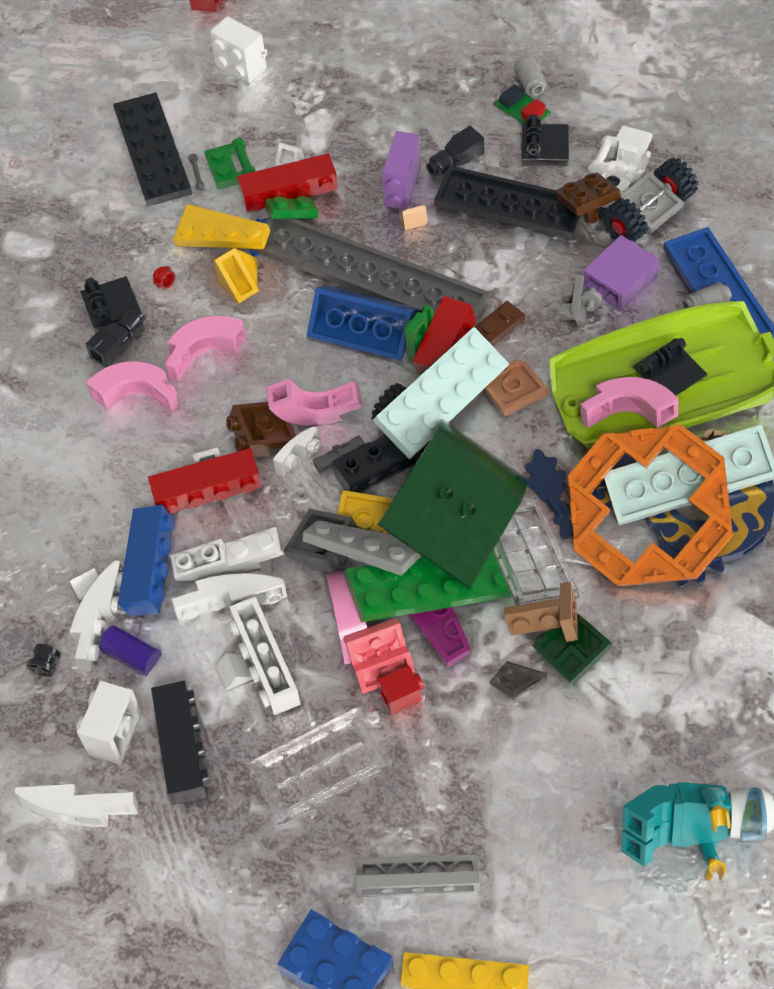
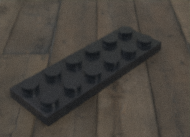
[113,92,192,207]
[434,165,582,239]

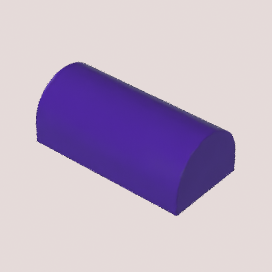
[99,625,162,677]

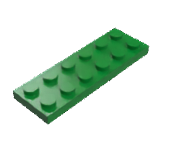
[344,545,518,622]

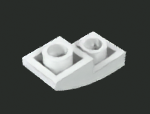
[273,426,321,478]

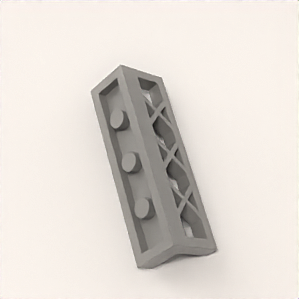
[355,854,480,897]

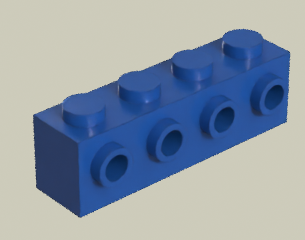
[118,505,175,617]

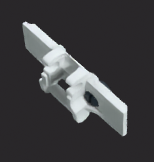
[588,125,653,208]

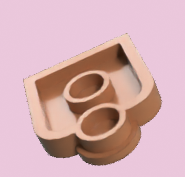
[483,360,549,417]

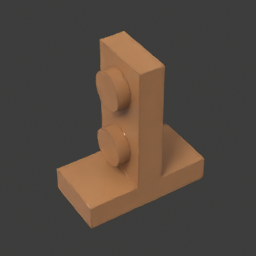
[504,581,578,642]

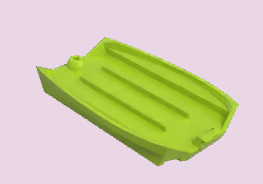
[549,301,774,450]

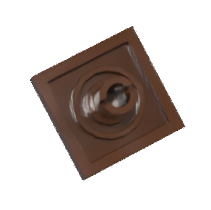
[555,172,621,224]

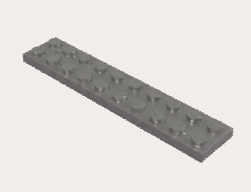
[251,217,490,320]

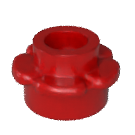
[153,266,175,289]

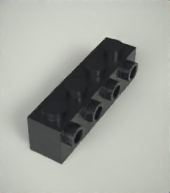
[333,434,430,493]
[151,680,211,805]

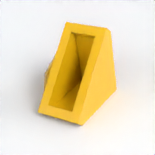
[213,248,259,303]

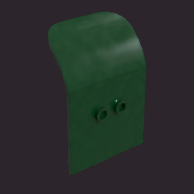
[377,419,528,589]

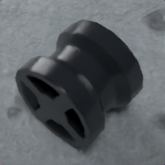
[26,644,61,677]

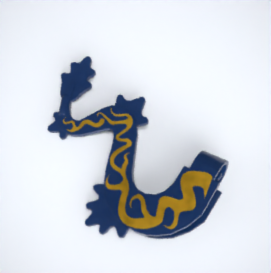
[525,449,774,588]

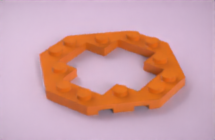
[568,424,733,587]

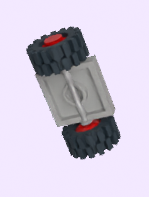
[602,157,698,242]

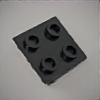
[522,114,569,161]
[80,276,141,329]
[633,338,708,396]

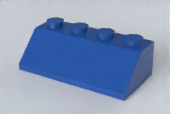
[307,285,419,361]

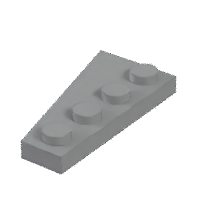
[303,520,421,575]

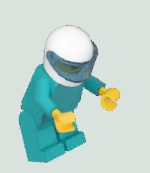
[621,782,774,881]

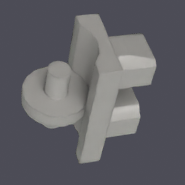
[560,275,603,327]

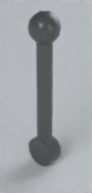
[188,153,204,190]

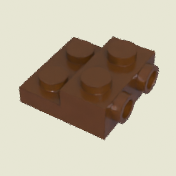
[226,402,296,458]

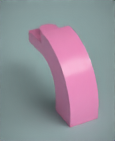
[165,316,246,382]
[86,361,179,413]
[580,377,678,428]
[266,378,362,426]
[326,569,367,665]

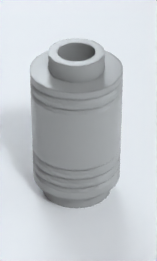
[514,56,547,96]
[682,282,732,309]

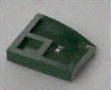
[532,613,613,686]

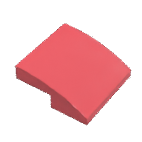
[343,618,415,694]

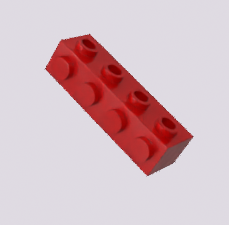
[237,153,338,212]
[148,448,262,515]

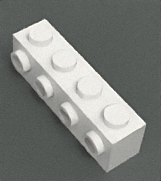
[228,596,301,715]

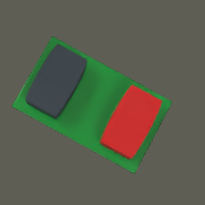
[494,84,551,124]

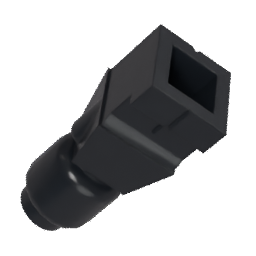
[426,125,484,176]
[85,309,145,368]

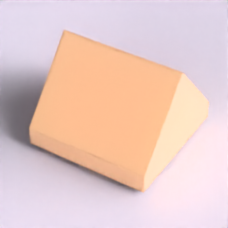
[398,205,428,230]

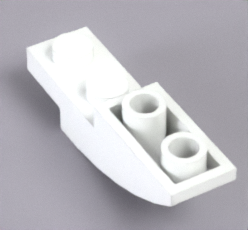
[171,527,284,581]
[70,561,123,671]
[172,574,287,621]
[15,781,138,827]

